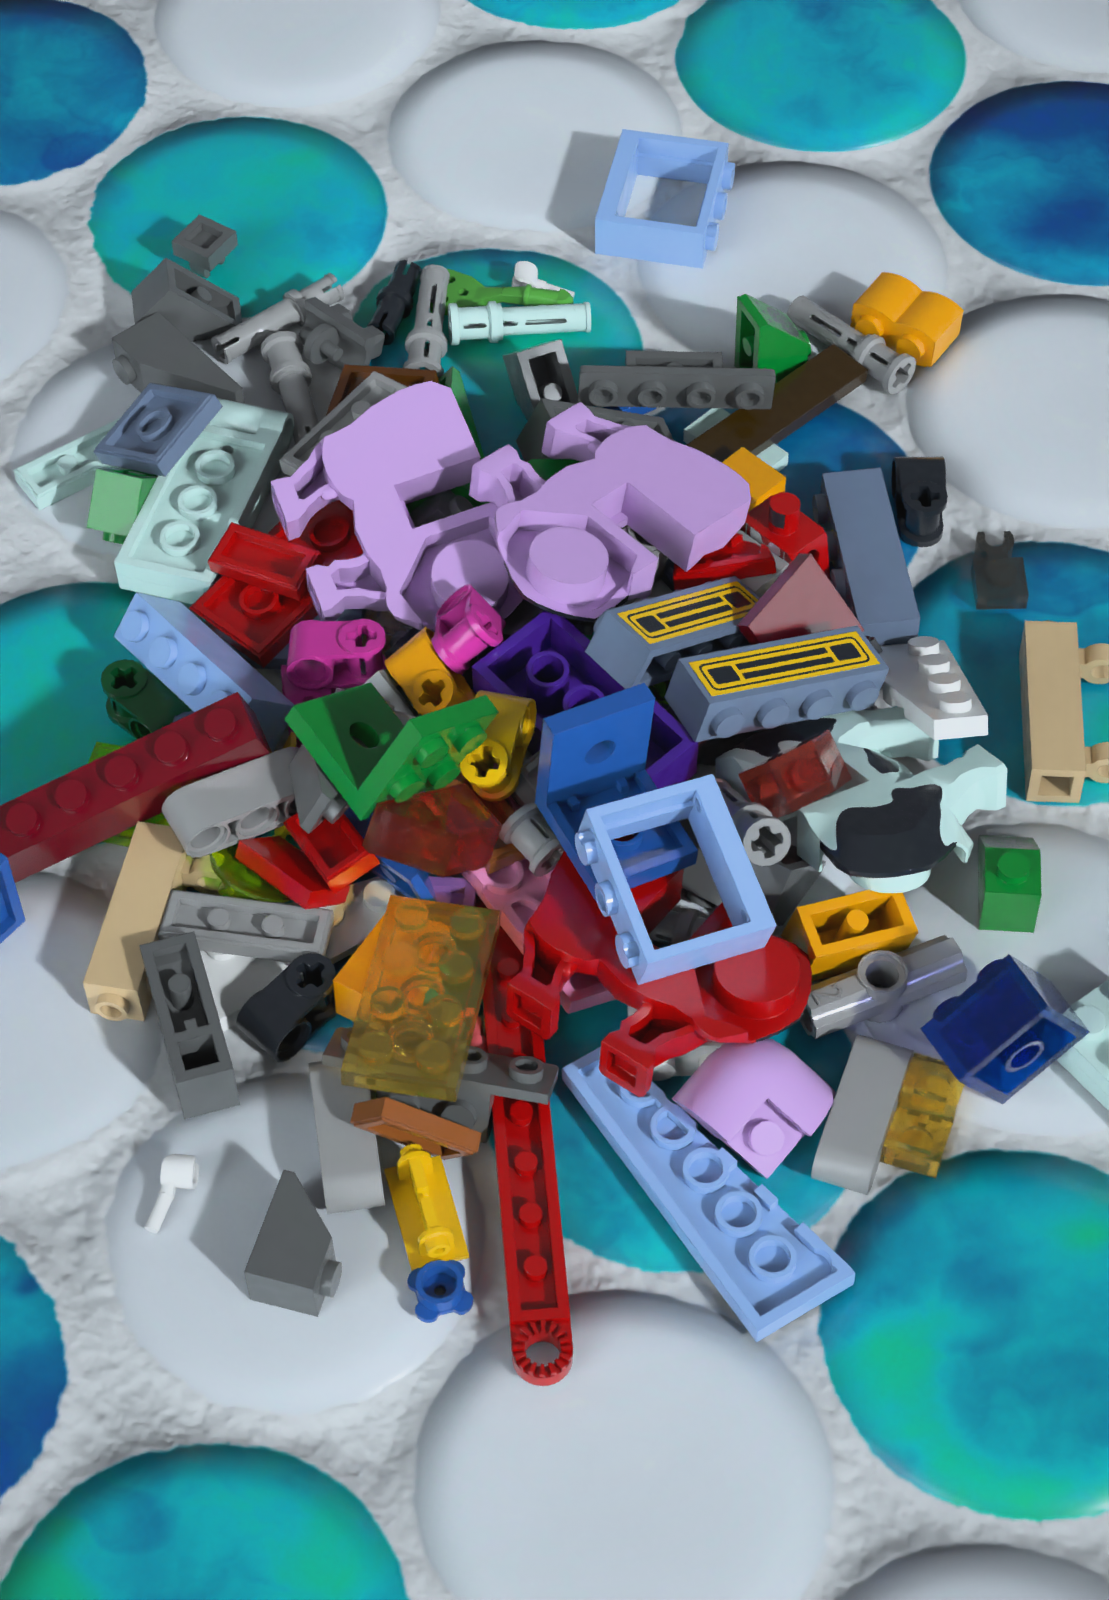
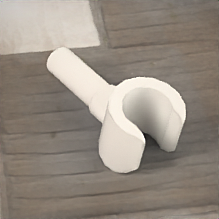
[512,261,575,299]
[144,1154,199,1233]

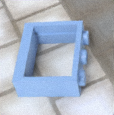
[595,129,735,269]
[575,774,777,985]

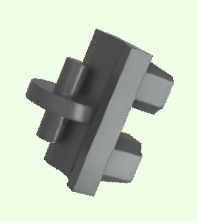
[299,297,385,370]

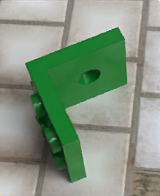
[284,682,499,821]

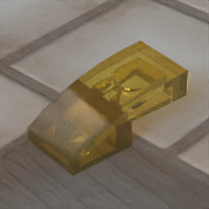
[880,1053,969,1178]

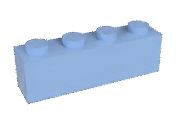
[114,592,294,751]

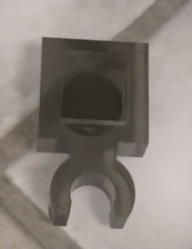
[971,531,1029,610]

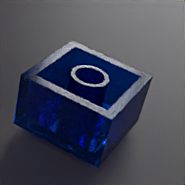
[920,954,1090,1105]

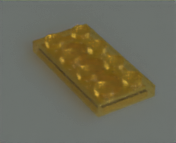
[340,895,500,1102]

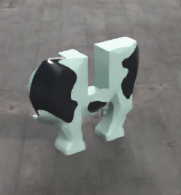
[716,706,1007,893]

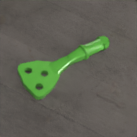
[430,269,574,315]

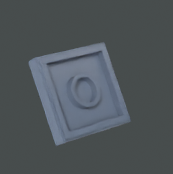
[93,383,223,477]

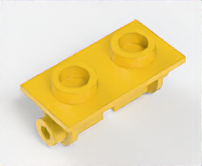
[384,1144,469,1271]

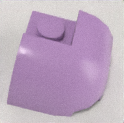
[672,1038,836,1179]

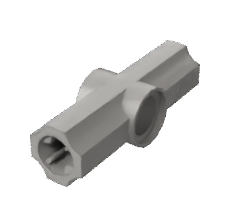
[799,935,967,1040]

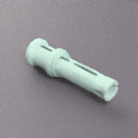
[448,301,591,345]

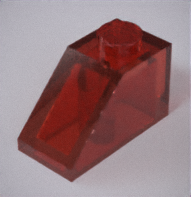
[738,730,852,818]
[362,783,503,877]

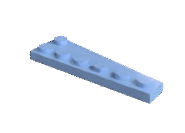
[562,1047,855,1342]

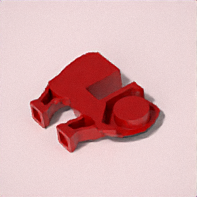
[506,835,812,1097]

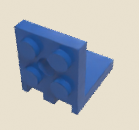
[535,682,698,902]

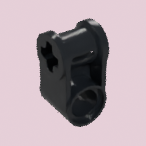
[891,456,948,547]
[236,953,337,1063]

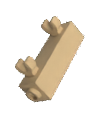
[1019,620,1109,803]
[83,821,226,1021]

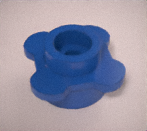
[407,1260,473,1323]

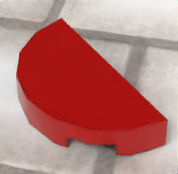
[673,533,776,590]

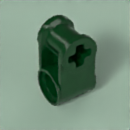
[101,659,193,740]

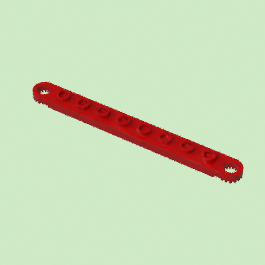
[475,895,573,1386]

